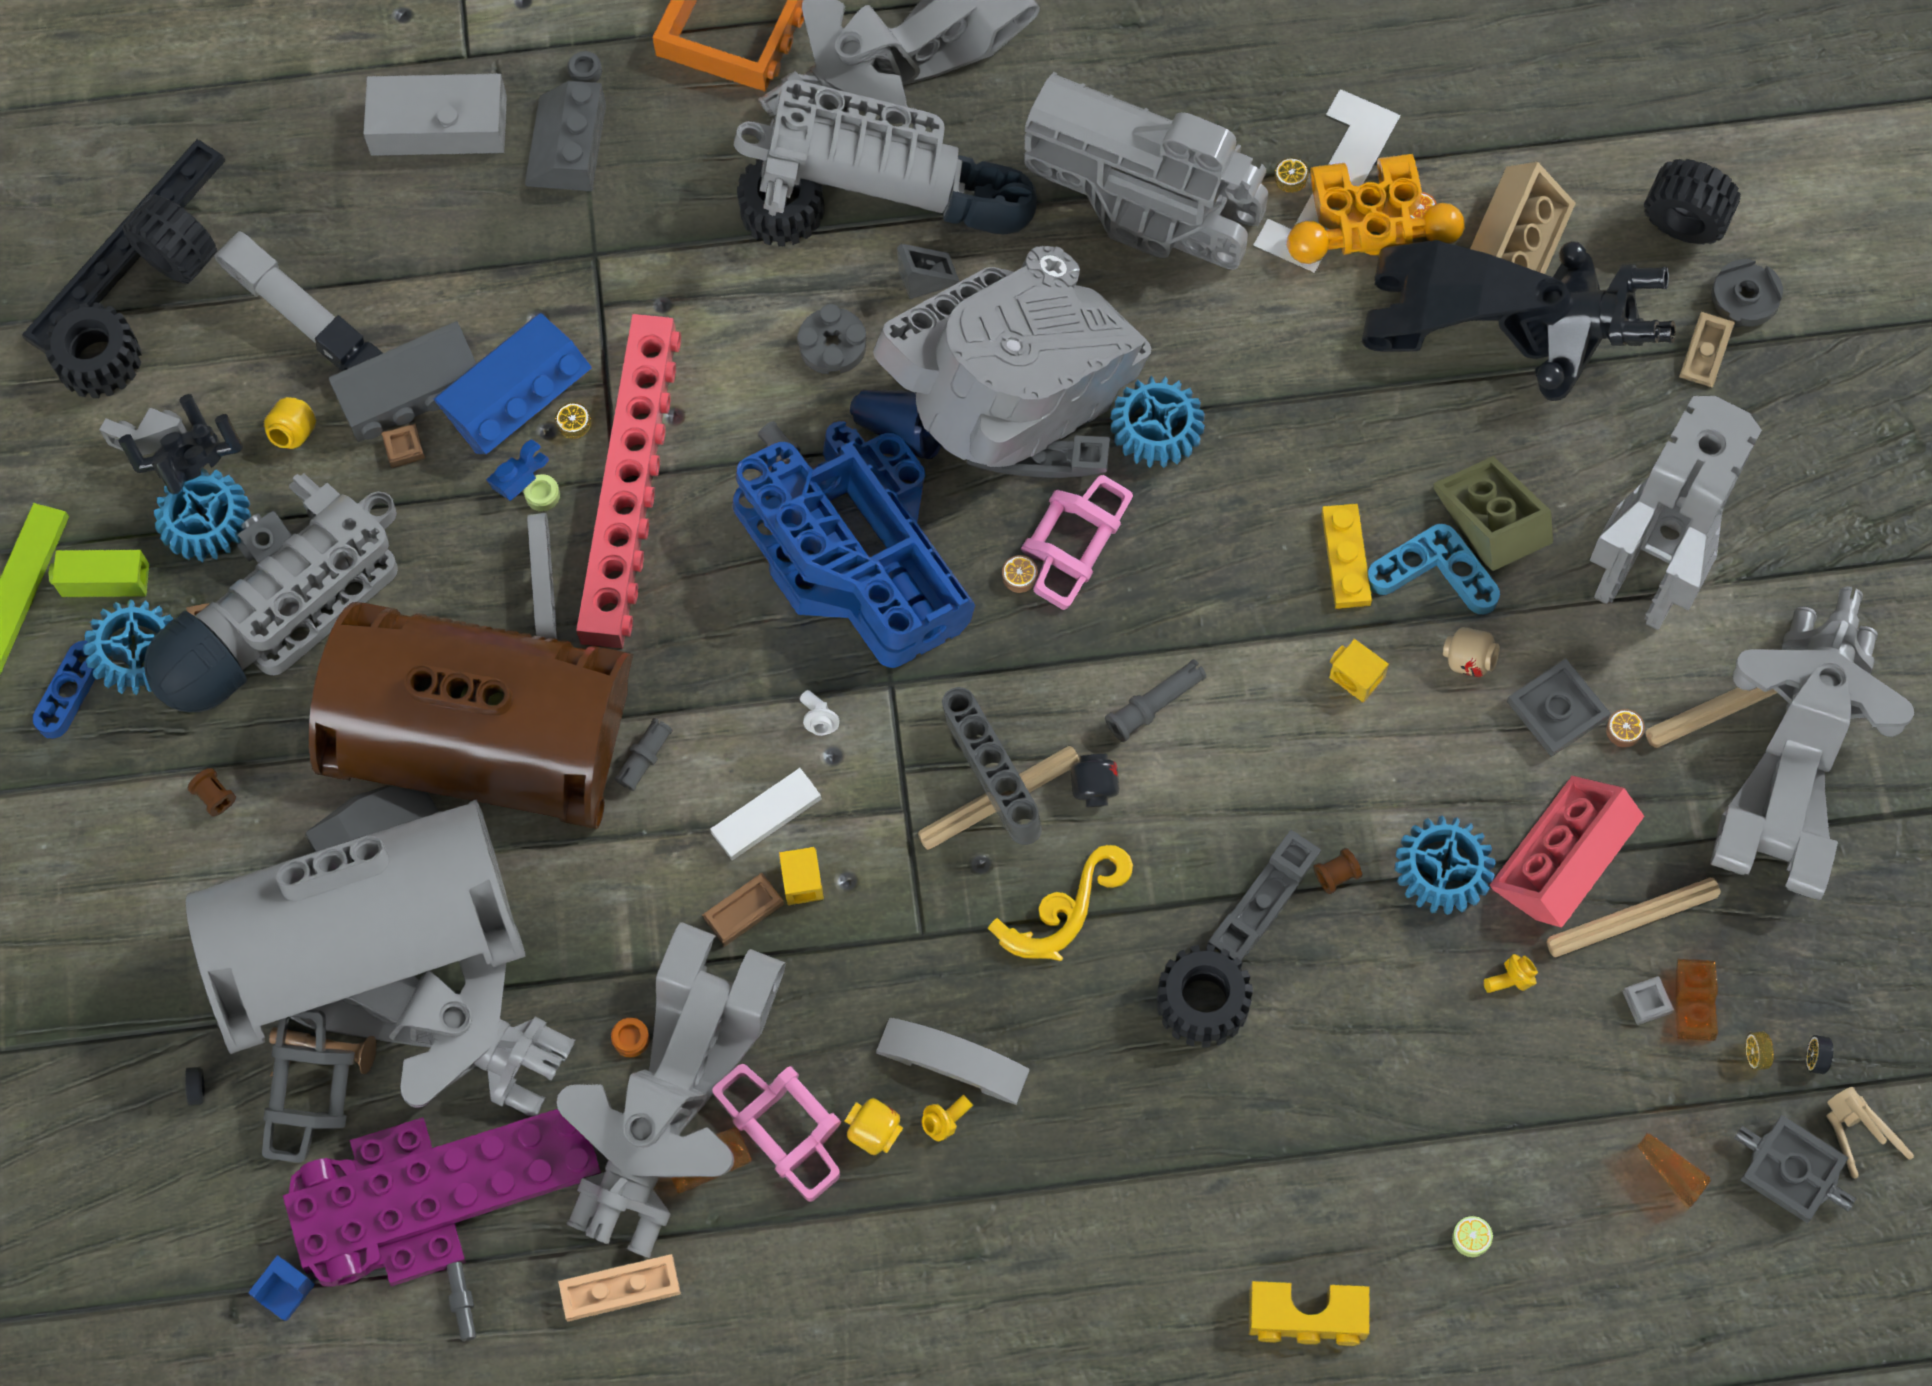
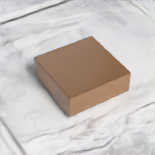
[382,424,425,468]

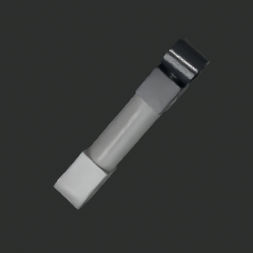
[214,231,383,371]

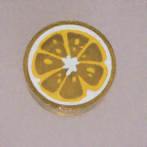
[1275,157,1309,192]
[555,402,591,439]
[1745,1031,1774,1070]

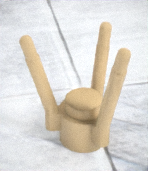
[1826,1087,1914,1179]

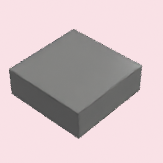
[1622,976,1674,1026]

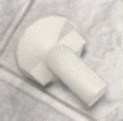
[800,690,840,736]

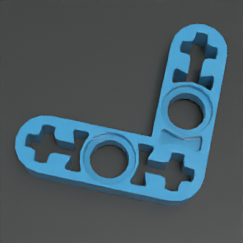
[1368,524,1500,614]

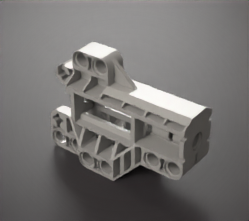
[1025,72,1268,269]
[1590,396,1762,630]

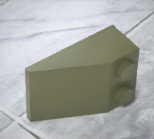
[1433,456,1553,571]

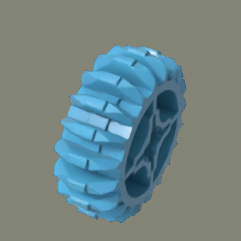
[1111,376,1205,468]
[154,468,251,562]
[83,599,173,695]
[1394,815,1495,915]

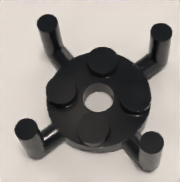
[118,394,243,495]

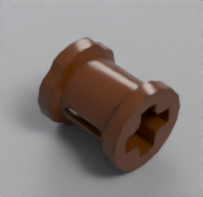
[187,768,236,817]
[1313,848,1362,894]

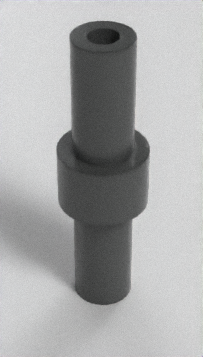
[447,1262,476,1342]

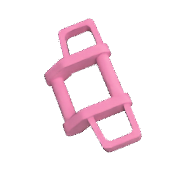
[1021,475,1133,610]
[712,1064,841,1202]

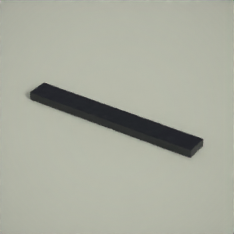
[22,139,225,354]

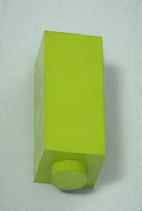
[49,550,149,597]

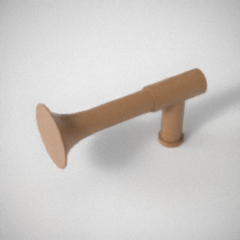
[269,1027,376,1077]

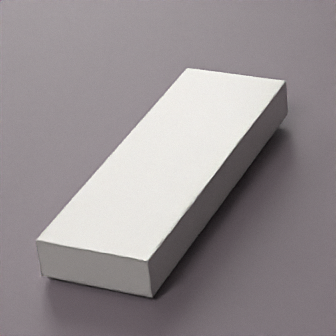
[710,768,821,861]

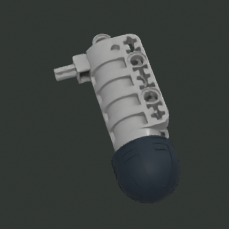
[144,473,398,712]

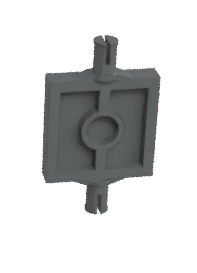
[1734,1115,1857,1223]

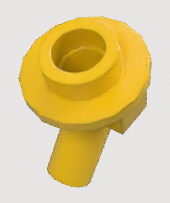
[1484,954,1538,993]
[922,1094,974,1141]

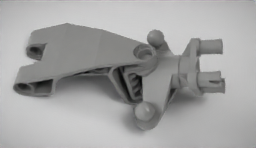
[758,0,1040,124]
[1710,587,1914,901]
[557,922,786,1258]
[290,953,576,1117]

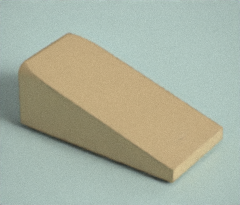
[1679,312,1735,388]

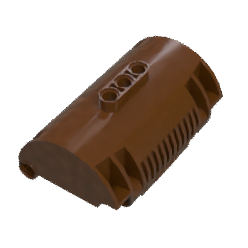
[309,601,634,829]

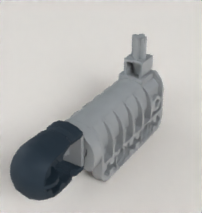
[734,80,1037,235]

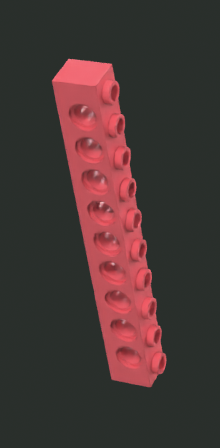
[576,314,681,649]

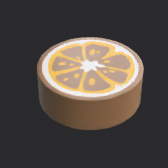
[1002,555,1038,593]
[1606,709,1645,747]

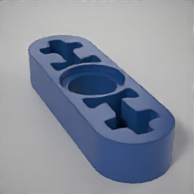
[33,641,95,739]

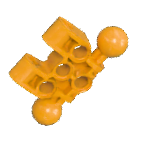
[1286,154,1465,264]

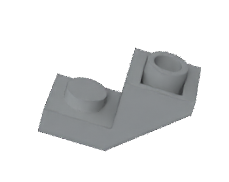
[99,408,187,456]

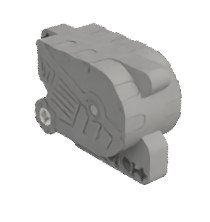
[873,246,1152,467]

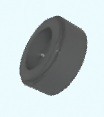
[568,51,602,83]

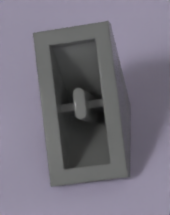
[897,243,959,299]

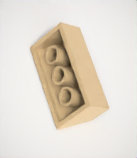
[1470,162,1576,274]

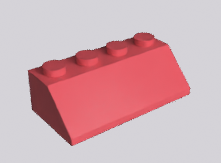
[1489,776,1645,928]

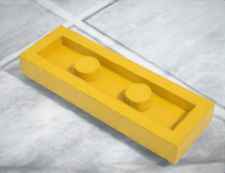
[1321,503,1372,609]

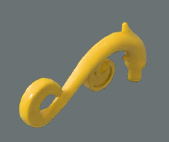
[988,845,1133,961]

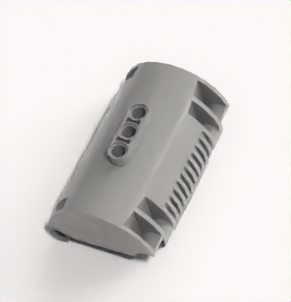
[186,800,526,1054]

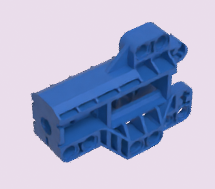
[733,421,975,668]

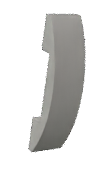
[876,1018,1030,1105]

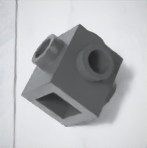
[237,510,292,563]

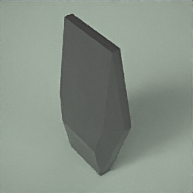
[305,785,439,852]

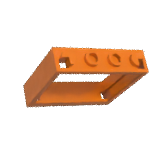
[652,0,804,92]

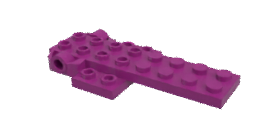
[283,1109,601,1287]

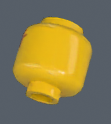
[263,397,316,449]
[844,1098,903,1155]

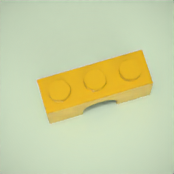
[1249,1281,1369,1346]

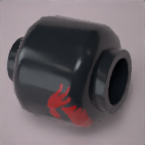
[1070,754,1120,807]

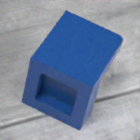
[248,1255,315,1321]

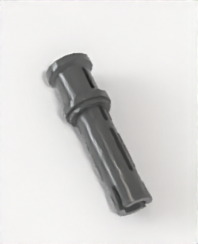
[1105,659,1206,742]

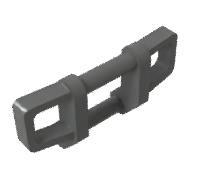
[262,1010,355,1163]

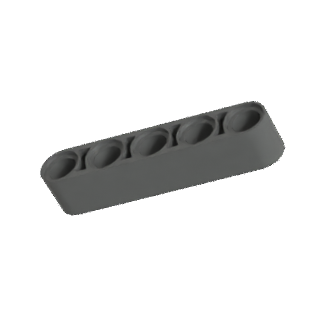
[942,687,1042,845]

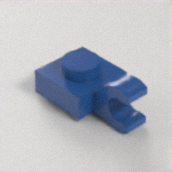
[486,440,549,501]

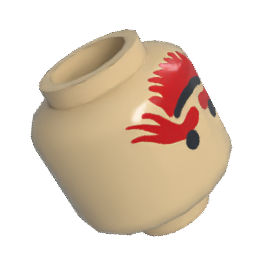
[1443,627,1500,677]

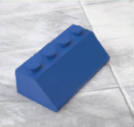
[433,313,592,454]

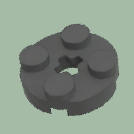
[1711,259,1783,328]
[797,304,867,374]

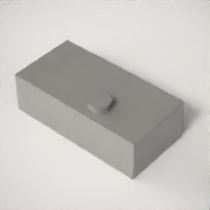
[363,74,507,156]

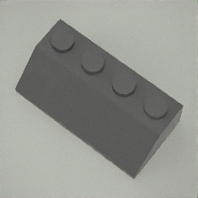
[328,321,476,442]

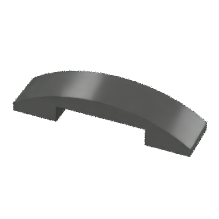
[967,435,1110,478]
[1208,830,1321,961]

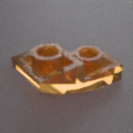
[1676,959,1718,1041]

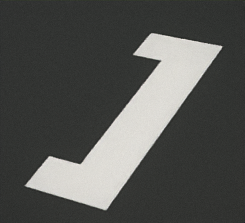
[1253,89,1401,273]

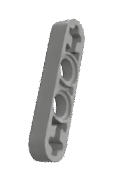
[527,513,557,639]

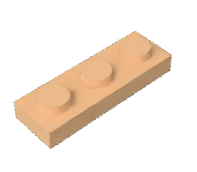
[558,1254,681,1322]

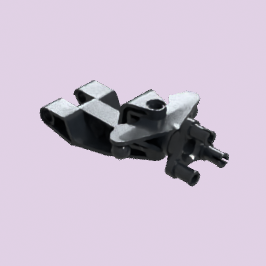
[1361,240,1676,401]

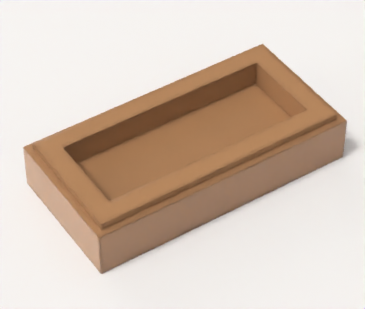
[702,873,784,947]

